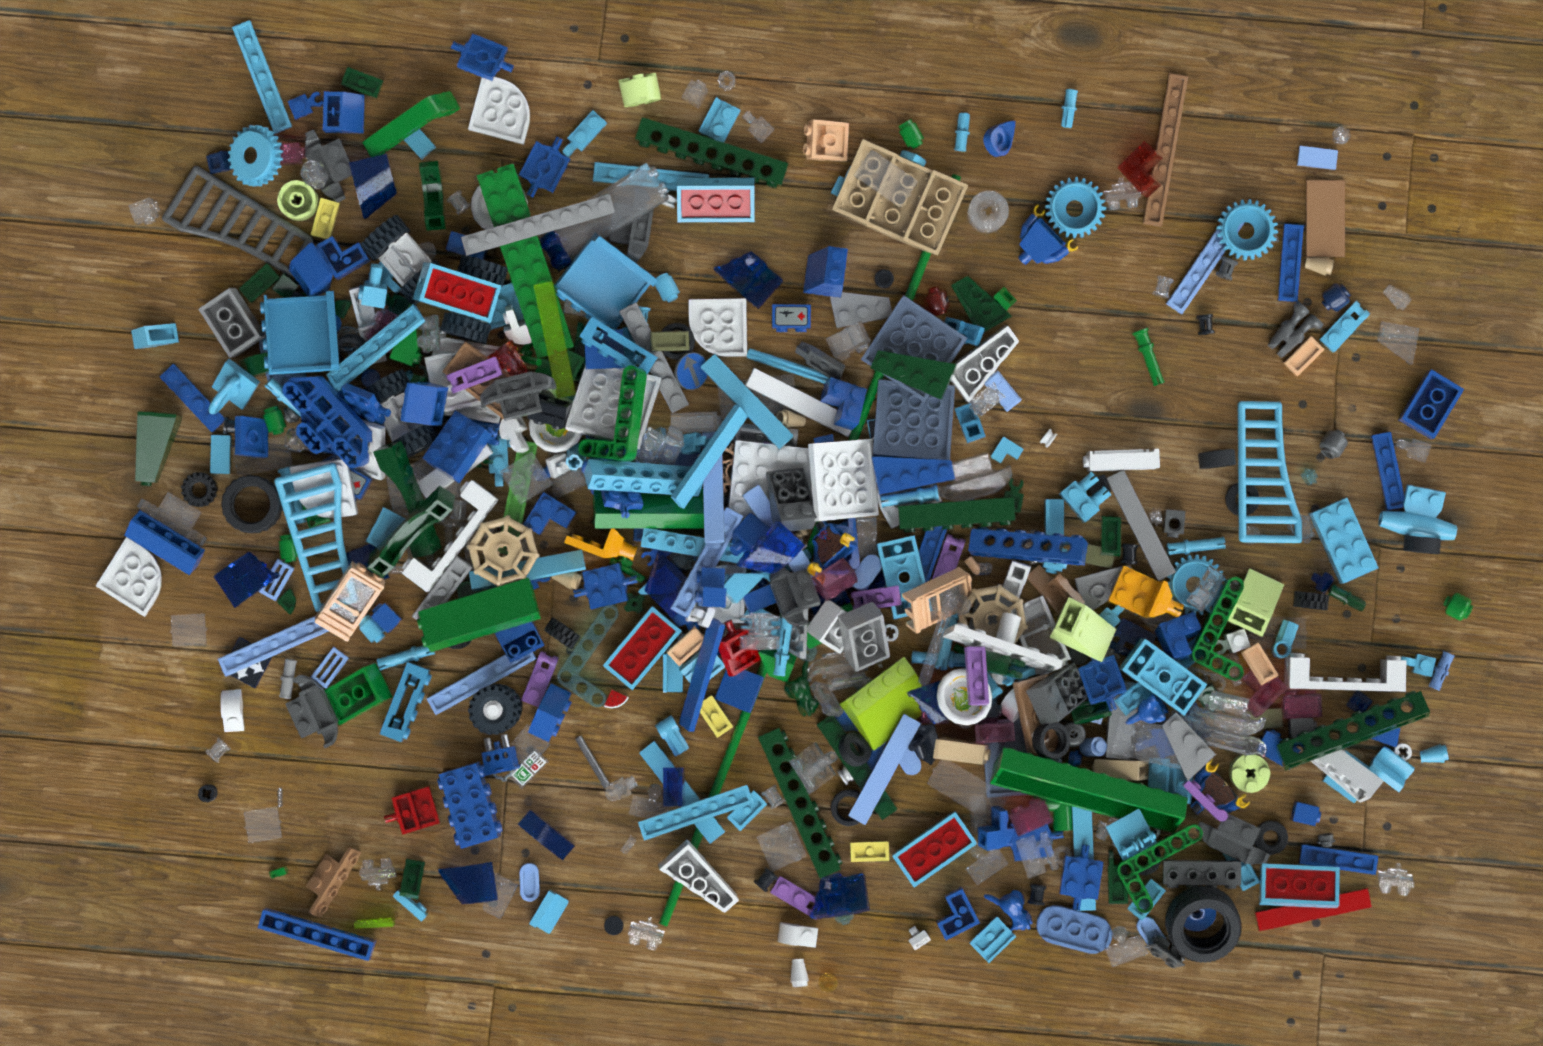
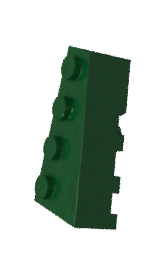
[870,350,958,400]

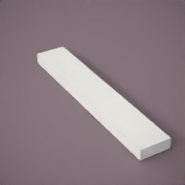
[745,368,851,437]

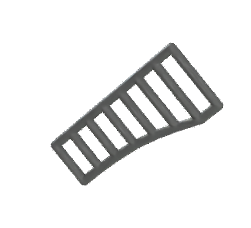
[162,166,314,276]

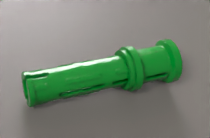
[1132,327,1165,386]

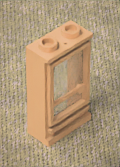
[315,561,385,642]
[902,567,974,634]

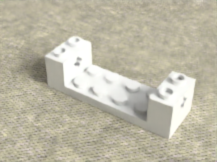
[402,480,499,592]
[1284,653,1406,692]

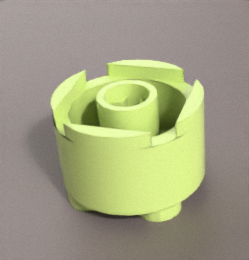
[618,73,661,107]
[277,180,319,221]
[1229,753,1270,793]

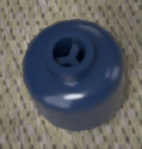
[1322,283,1351,312]

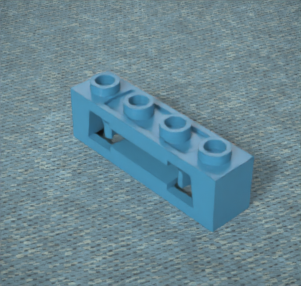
[579,317,658,376]
[380,662,432,742]

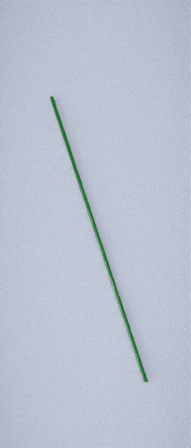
[659,174,961,927]

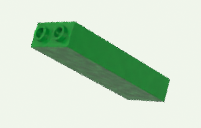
[593,489,704,528]
[417,578,541,652]

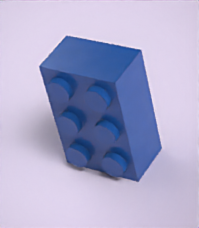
[1398,369,1464,439]
[423,410,492,483]

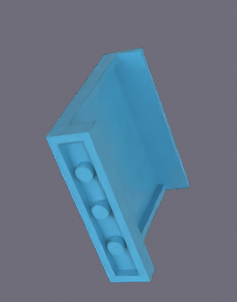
[553,232,658,330]
[260,291,339,375]

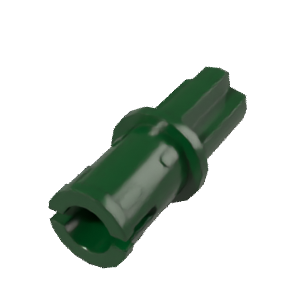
[1328,584,1366,612]

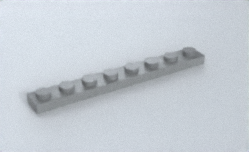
[461,194,615,256]

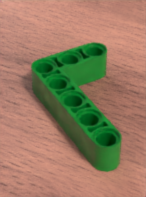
[362,91,461,160]
[578,365,647,462]
[1190,577,1244,681]
[1116,824,1203,913]

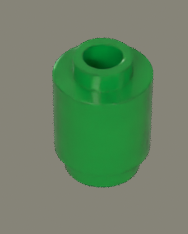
[898,119,924,149]
[263,406,287,435]
[278,535,298,563]

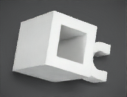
[1216,628,1251,655]

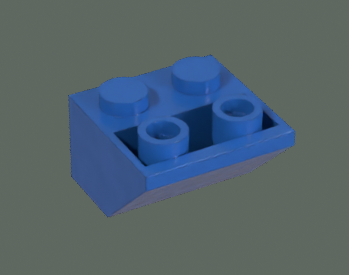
[323,91,365,134]
[289,242,333,296]
[400,382,448,425]
[495,621,545,664]

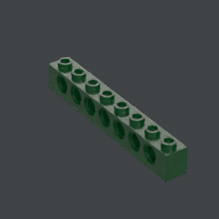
[635,117,788,189]
[1276,691,1430,771]
[758,728,843,878]

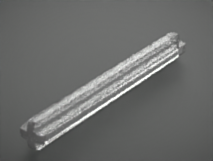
[918,595,957,686]

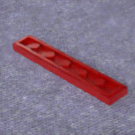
[1255,888,1372,932]

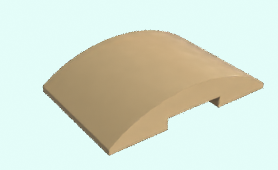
[832,139,968,256]

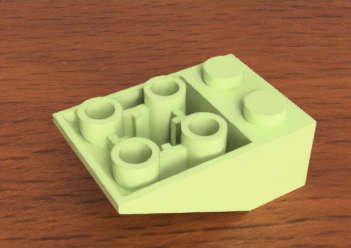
[1227,568,1284,637]
[1049,597,1116,662]

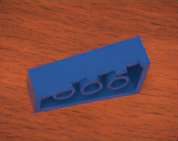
[871,457,955,495]

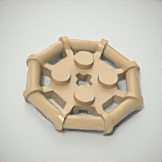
[467,515,540,587]
[957,584,1028,644]

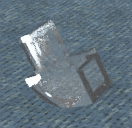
[856,517,877,558]

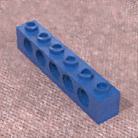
[968,527,1088,566]
[258,908,377,961]

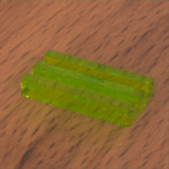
[354,917,395,929]

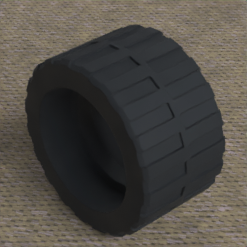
[221,475,283,533]

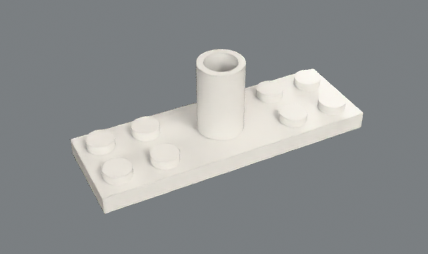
[943,613,1063,673]

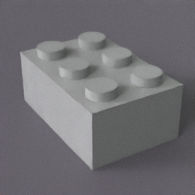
[198,288,266,358]
[838,602,890,672]

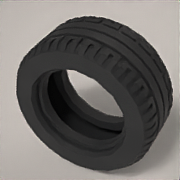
[1165,886,1242,963]

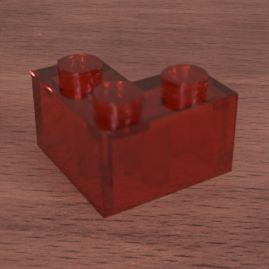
[1117,141,1163,198]

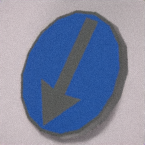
[675,352,708,390]

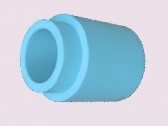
[655,273,680,303]
[359,614,385,643]

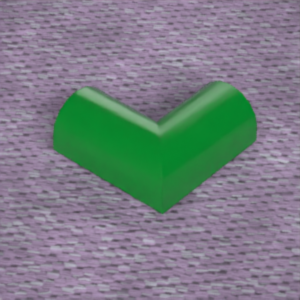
[1033,796,1073,831]

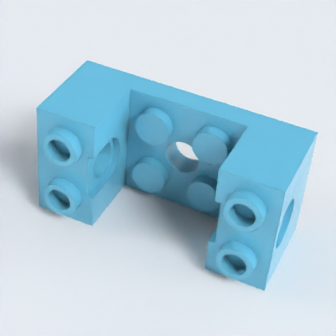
[876,535,932,619]
[1119,637,1207,716]

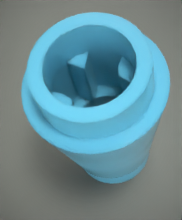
[1420,744,1449,763]

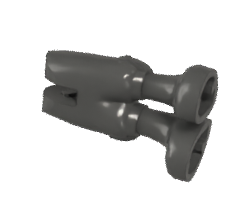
[1267,301,1324,358]

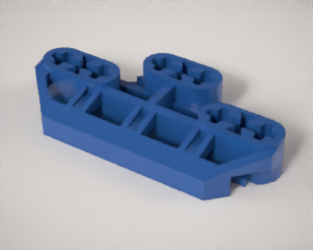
[282,376,372,468]

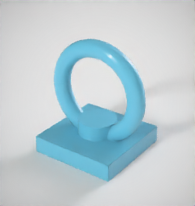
[208,359,260,414]

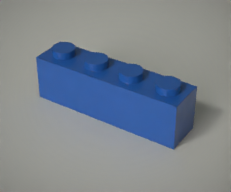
[124,510,205,575]

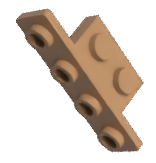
[1027,565,1085,615]
[306,847,361,918]

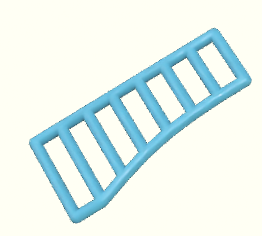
[1238,401,1302,543]
[274,463,358,612]

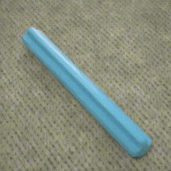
[747,348,830,384]

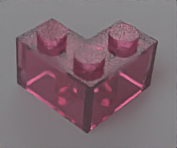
[1241,669,1288,718]

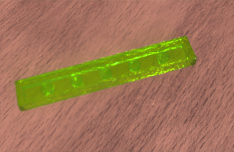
[534,281,576,398]

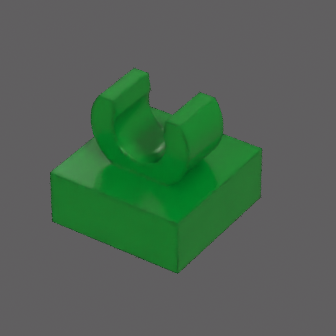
[993,287,1017,310]

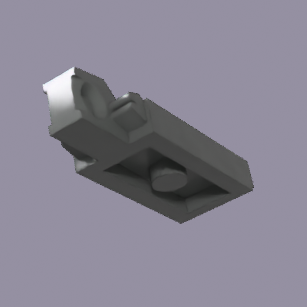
[795,341,845,380]

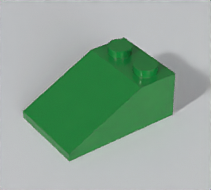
[390,304,423,368]
[325,663,393,726]

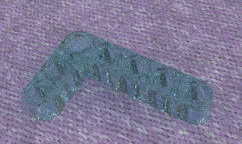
[557,605,619,707]

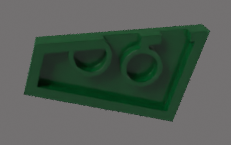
[951,276,1013,333]

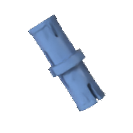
[1428,651,1455,691]

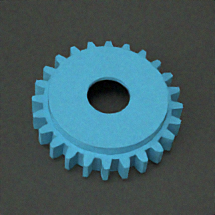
[228,125,283,186]
[1045,177,1106,239]
[1216,199,1278,261]
[1167,555,1226,615]

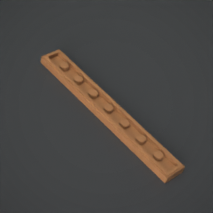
[1143,73,1188,227]

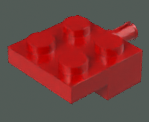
[719,619,761,677]
[384,786,441,835]

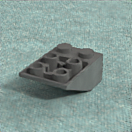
[766,468,817,533]
[1026,663,1088,725]

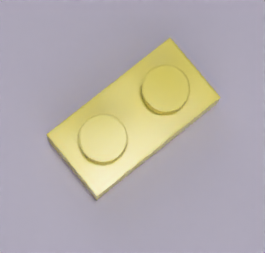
[311,198,340,239]
[700,695,733,738]
[850,841,889,862]

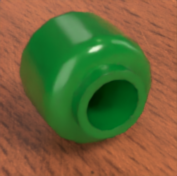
[1443,593,1474,621]

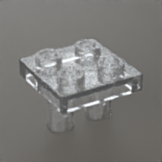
[500,452,553,505]
[789,742,838,794]

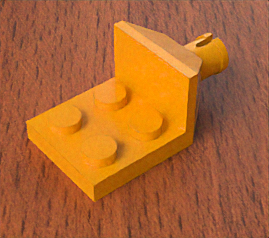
[564,528,638,560]
[1107,566,1184,618]

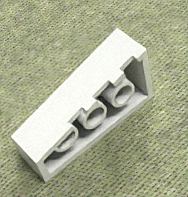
[951,325,1019,403]
[1311,739,1384,803]
[658,840,739,913]

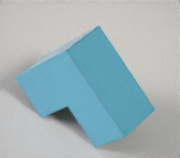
[990,437,1024,463]

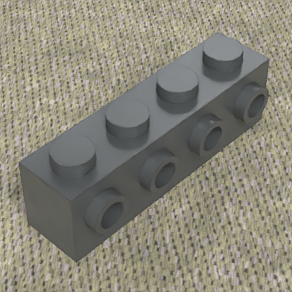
[1162,860,1241,889]

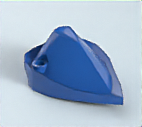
[983,121,1016,157]

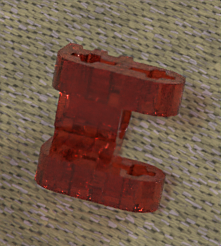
[487,340,528,376]

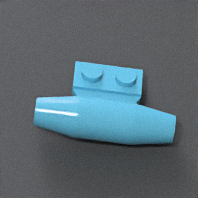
[1378,484,1457,540]

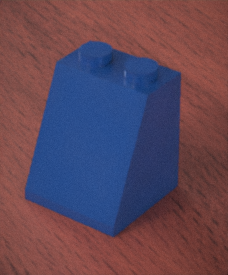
[803,246,848,298]

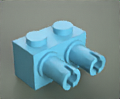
[358,263,387,309]
[1059,471,1111,523]

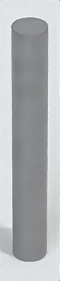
[575,735,611,789]

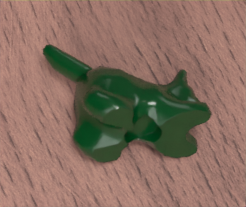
[784,660,822,717]

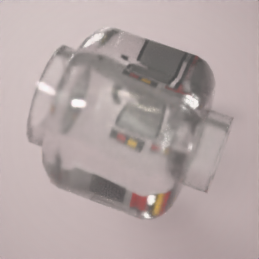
[300,160,328,189]

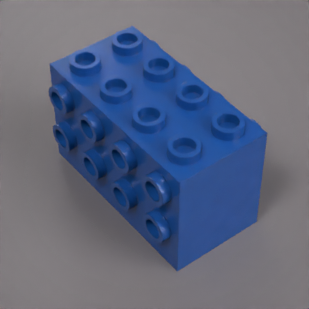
[437,761,503,849]

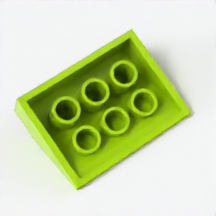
[839,657,933,751]

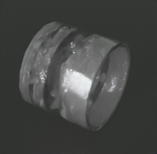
[967,190,1009,234]
[740,613,780,650]

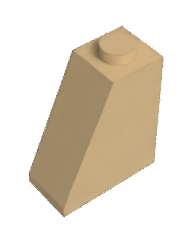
[933,737,991,765]
[1092,759,1149,781]

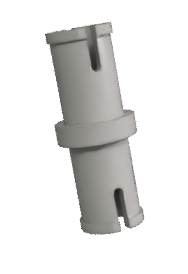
[279,659,297,699]

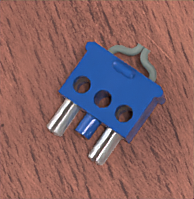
[482,734,521,782]

